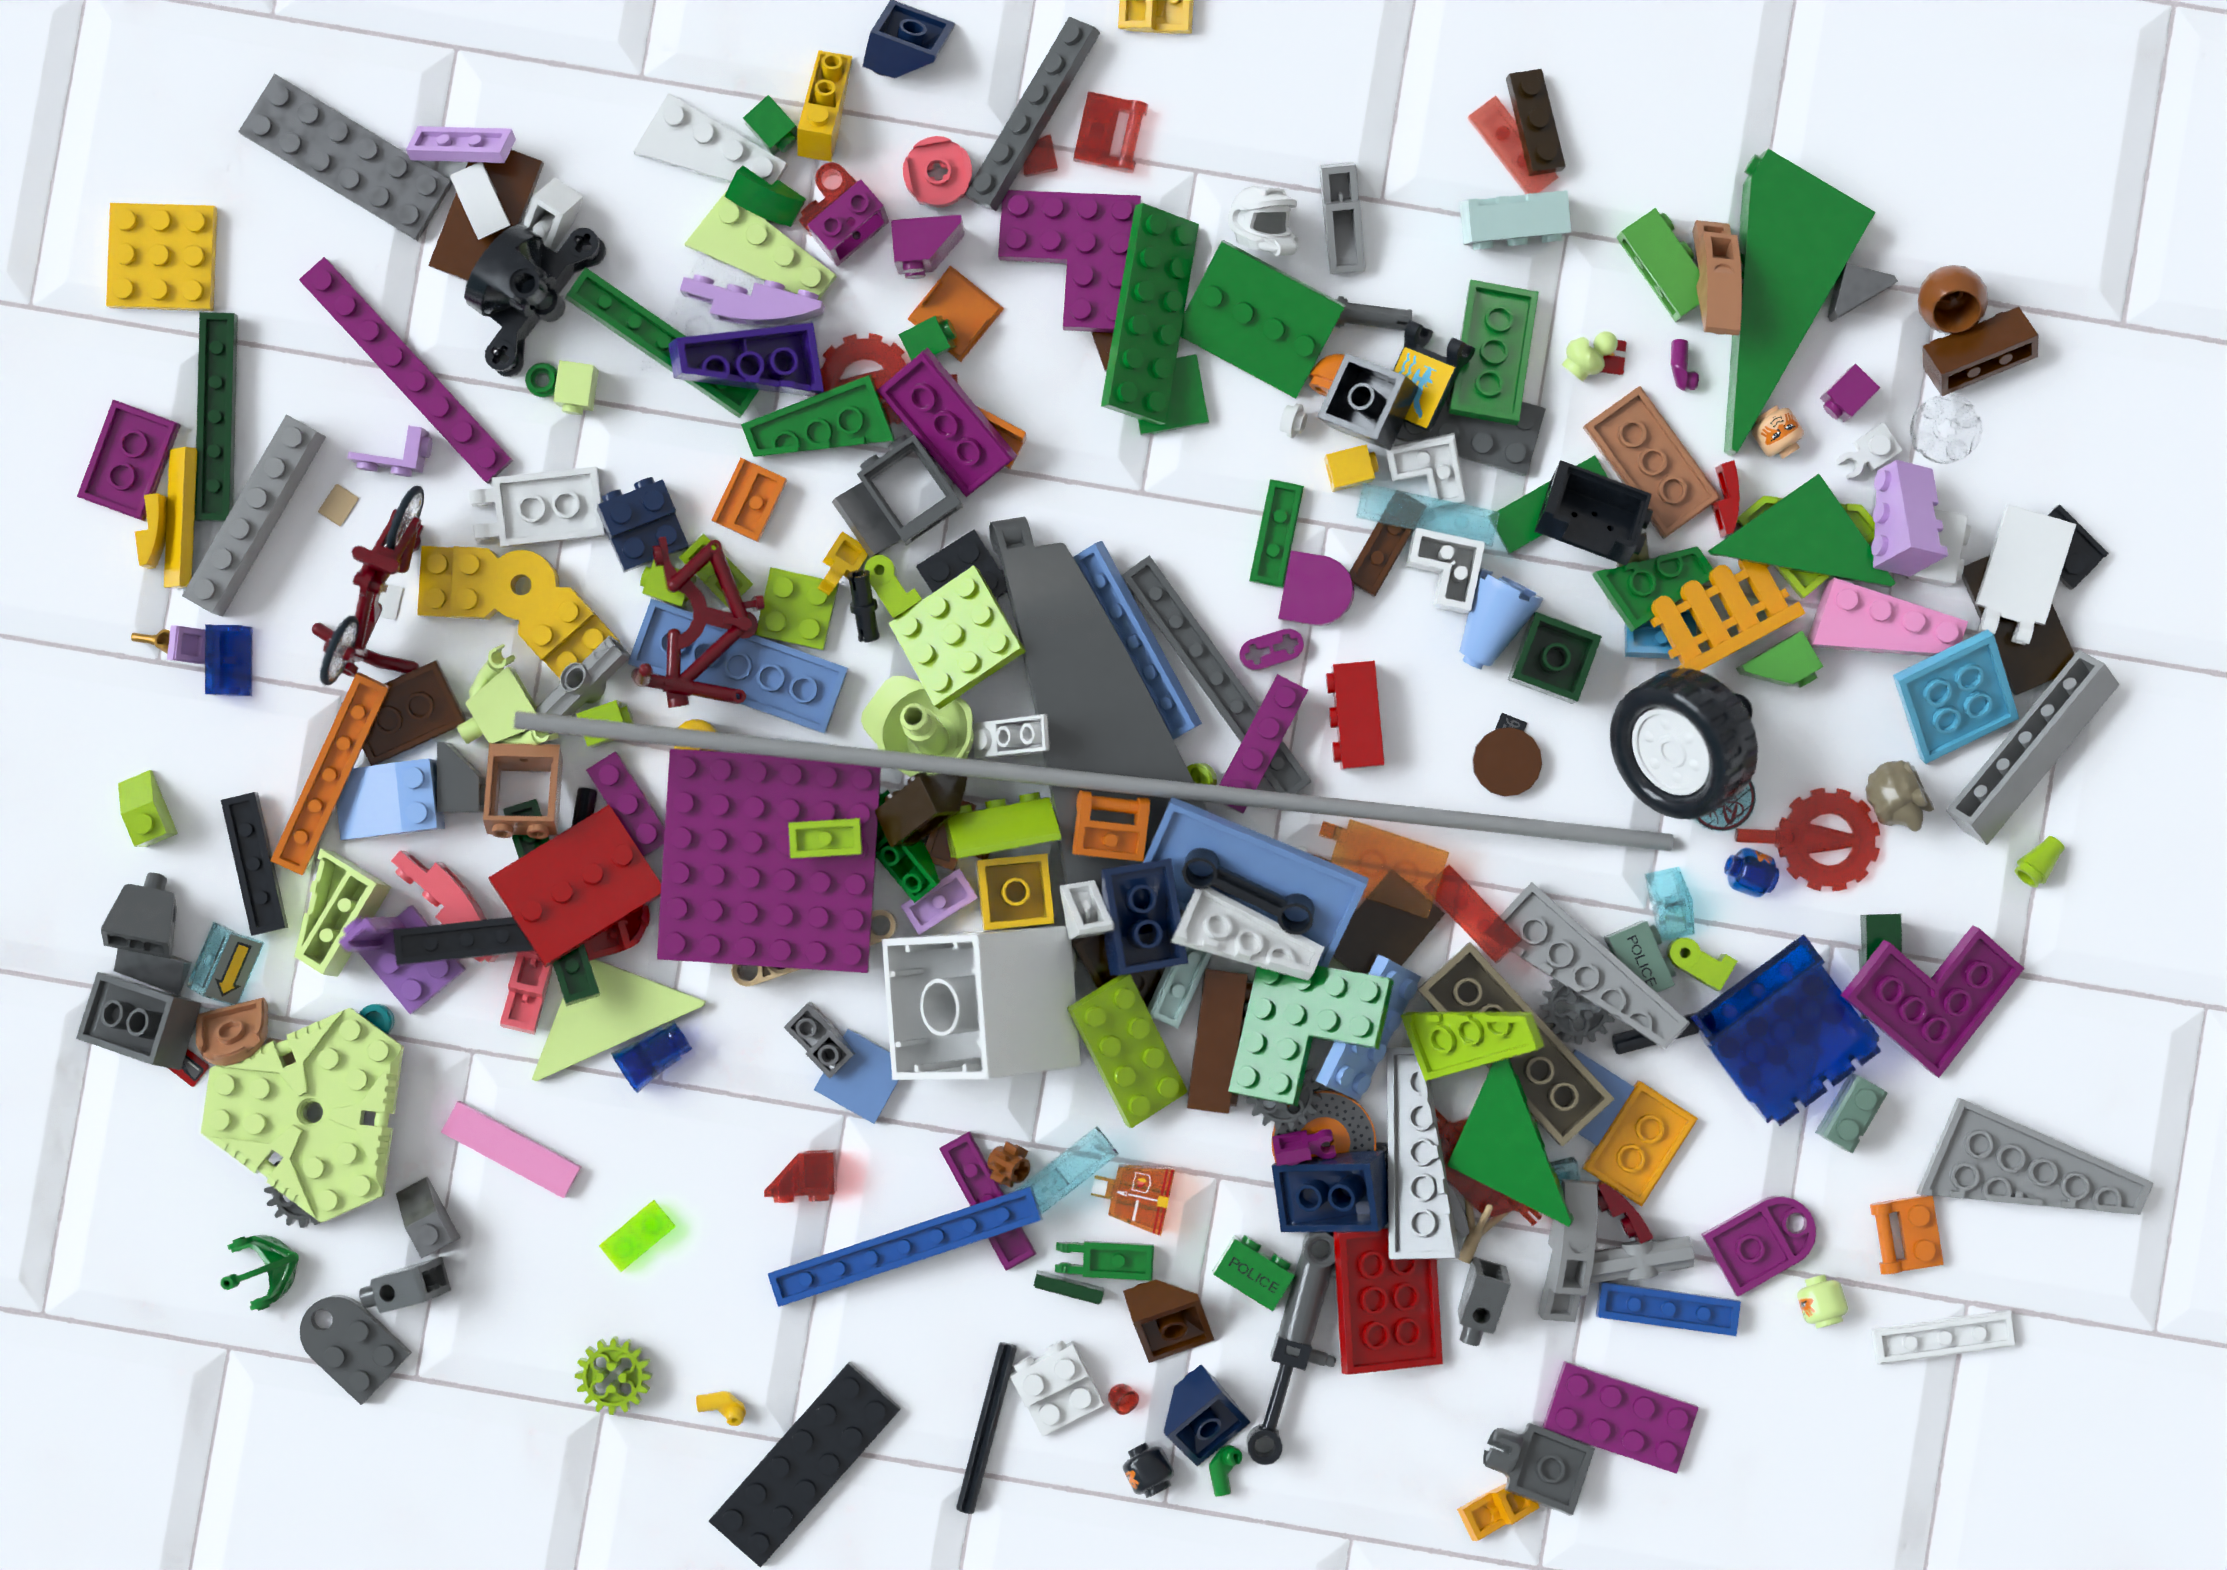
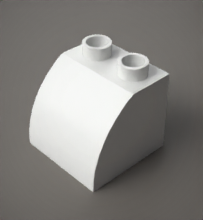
[882,926,1082,1080]

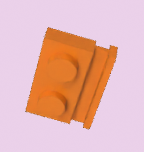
[712,458,787,542]

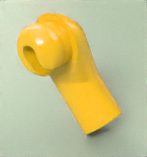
[696,1391,746,1426]

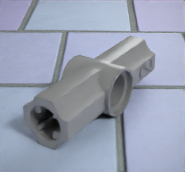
[535,635,630,717]
[1590,1236,1695,1284]

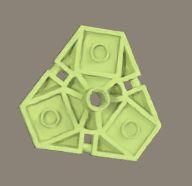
[201,1008,404,1223]

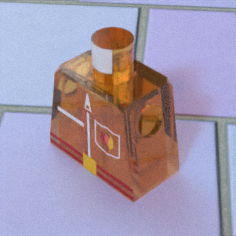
[1091,1164,1175,1236]

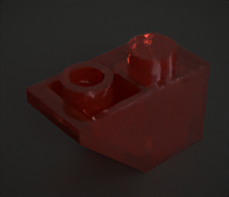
[764,1149,837,1203]

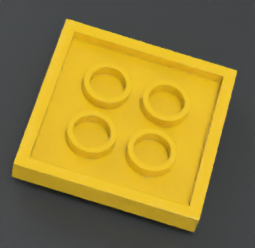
[106,203,217,311]

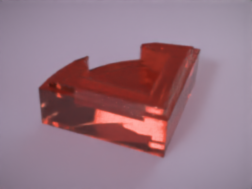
[1023,134,1058,177]

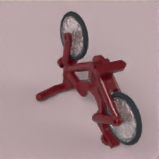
[311,485,424,686]

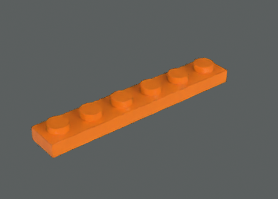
[270,672,390,875]

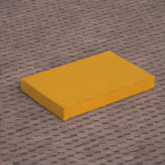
[1582,1080,1698,1207]

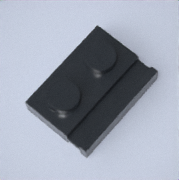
[2047,504,2109,590]

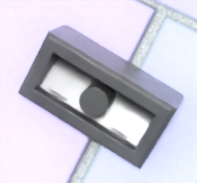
[113,949,192,995]

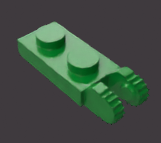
[1055,1241,1154,1281]

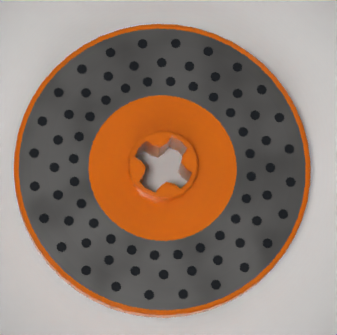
[1271,1090,1376,1163]

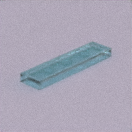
[1355,483,1500,547]

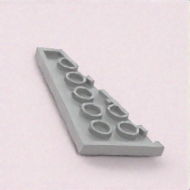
[1916,1097,2154,1215]

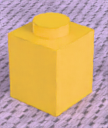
[1324,444,1379,492]

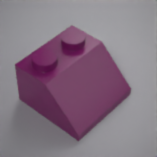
[891,215,965,279]

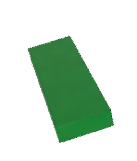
[1249,479,1304,589]

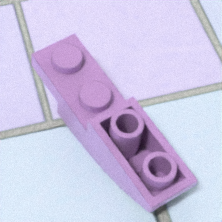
[680,274,825,325]

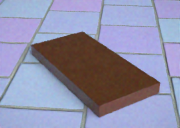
[428,149,544,281]

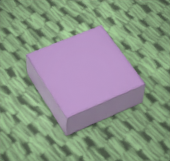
[167,625,208,664]

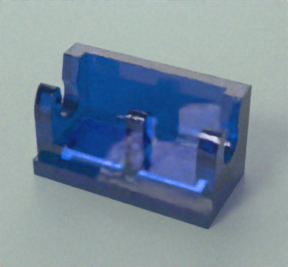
[205,624,253,696]

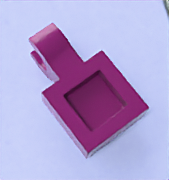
[1272,1129,1336,1166]

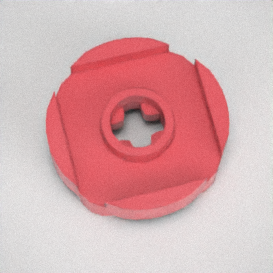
[903,136,973,208]

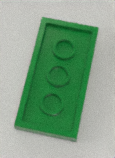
[1448,279,1539,426]

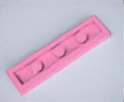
[441,1101,582,1199]

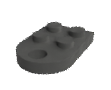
[300,1295,412,1405]

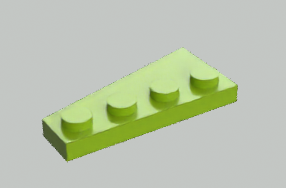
[1401,1012,1544,1081]

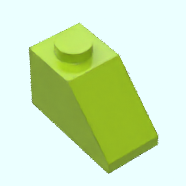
[118,770,178,847]

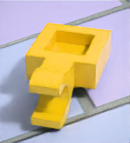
[818,531,868,595]

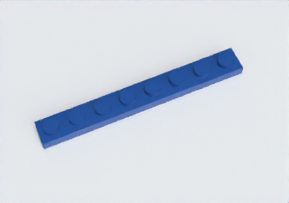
[767,1186,1043,1307]

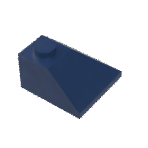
[862,0,955,79]
[1163,1364,1251,1467]

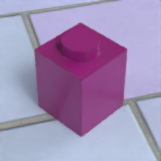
[1820,363,1881,422]

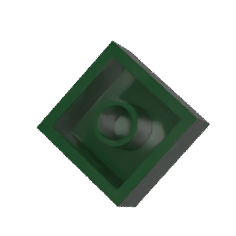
[1507,612,1602,704]

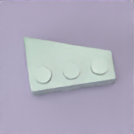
[1460,190,1571,250]

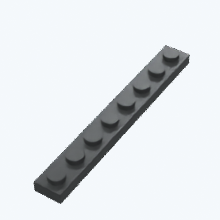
[1121,555,1312,794]

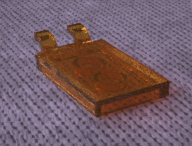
[1312,819,1450,919]

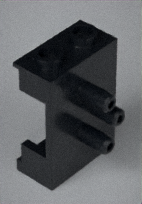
[1534,460,1653,566]

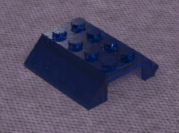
[1690,934,1882,1127]

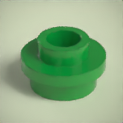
[525,363,557,398]

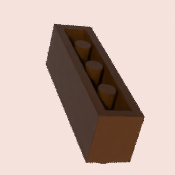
[1187,968,1253,1114]

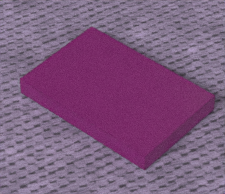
[77,399,181,521]

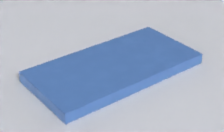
[1143,797,1368,967]

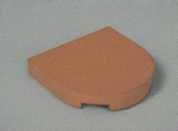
[196,997,268,1066]

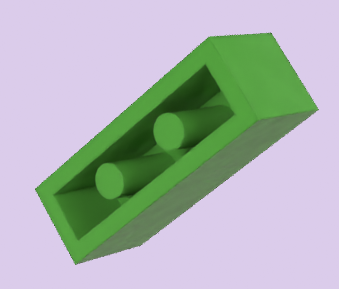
[1616,207,1700,322]

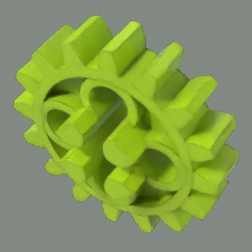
[574,1336,653,1415]

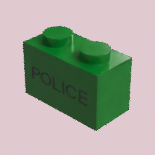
[1212,1235,1295,1312]

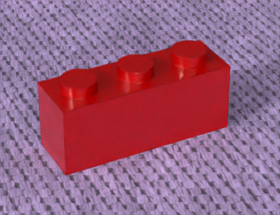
[1325,660,1385,770]

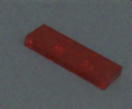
[1467,95,1559,194]
[1424,865,1522,964]

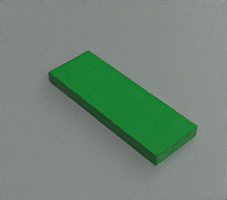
[1488,455,1608,554]

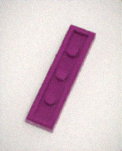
[939,1131,1037,1271]

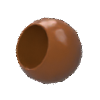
[1917,265,1988,334]

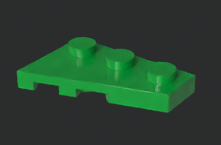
[1592,546,1713,632]

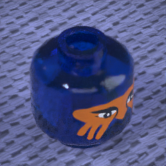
[1724,847,1779,898]

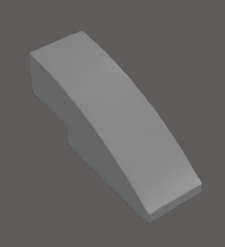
[1319,162,1365,274]

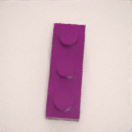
[586,751,665,857]

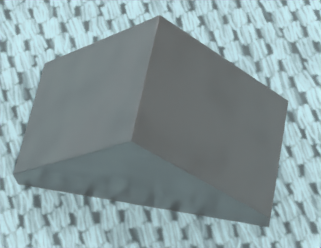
[1827,263,1898,322]

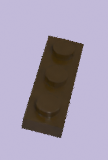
[1506,69,1566,176]

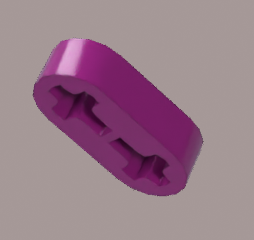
[1239,629,1304,671]

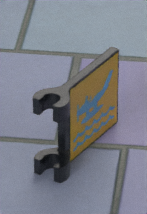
[1393,320,1475,432]

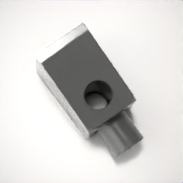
[101,872,177,959]
[359,1257,451,1313]
[1457,1257,1511,1346]

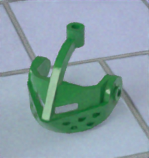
[220,1235,299,1311]

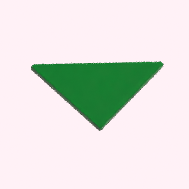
[1708,474,1896,588]
[1447,1058,1574,1227]

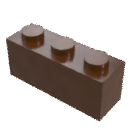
[1923,307,2039,396]

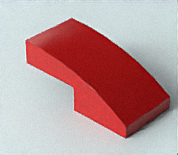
[1711,460,1740,538]

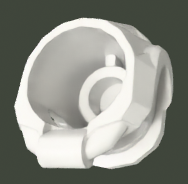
[1228,185,1298,256]

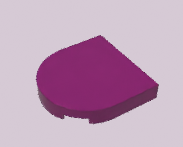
[1278,550,1354,626]

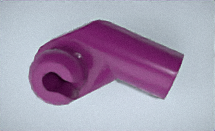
[1670,339,1699,391]

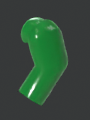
[1209,1445,1243,1497]

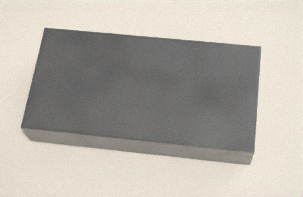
[832,482,901,558]

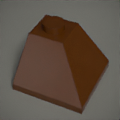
[1123,1279,1214,1363]

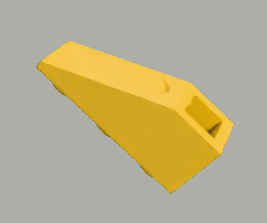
[797,50,852,162]

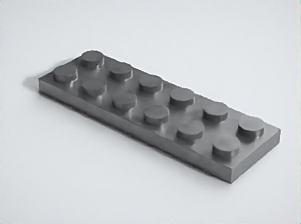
[238,73,453,241]

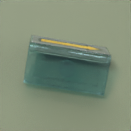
[186,922,264,1005]

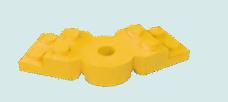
[417,546,621,679]

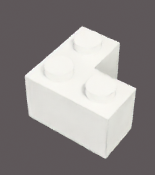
[1406,528,1485,614]

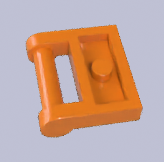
[1072,790,1150,862]
[1870,1195,1944,1274]

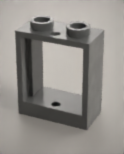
[857,435,963,546]

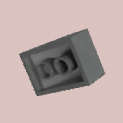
[76,972,202,1070]

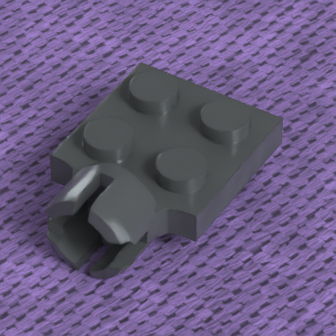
[1483,1423,1595,1516]

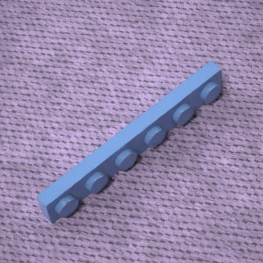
[1073,541,1202,740]

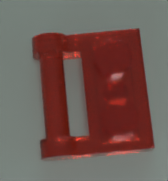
[1073,91,1149,173]

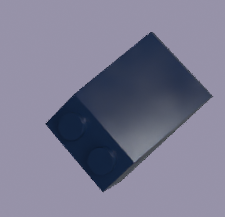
[1101,858,1188,975]
[1271,1151,1388,1232]

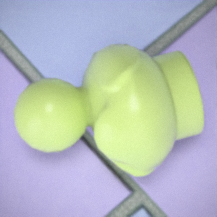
[1561,331,1618,382]

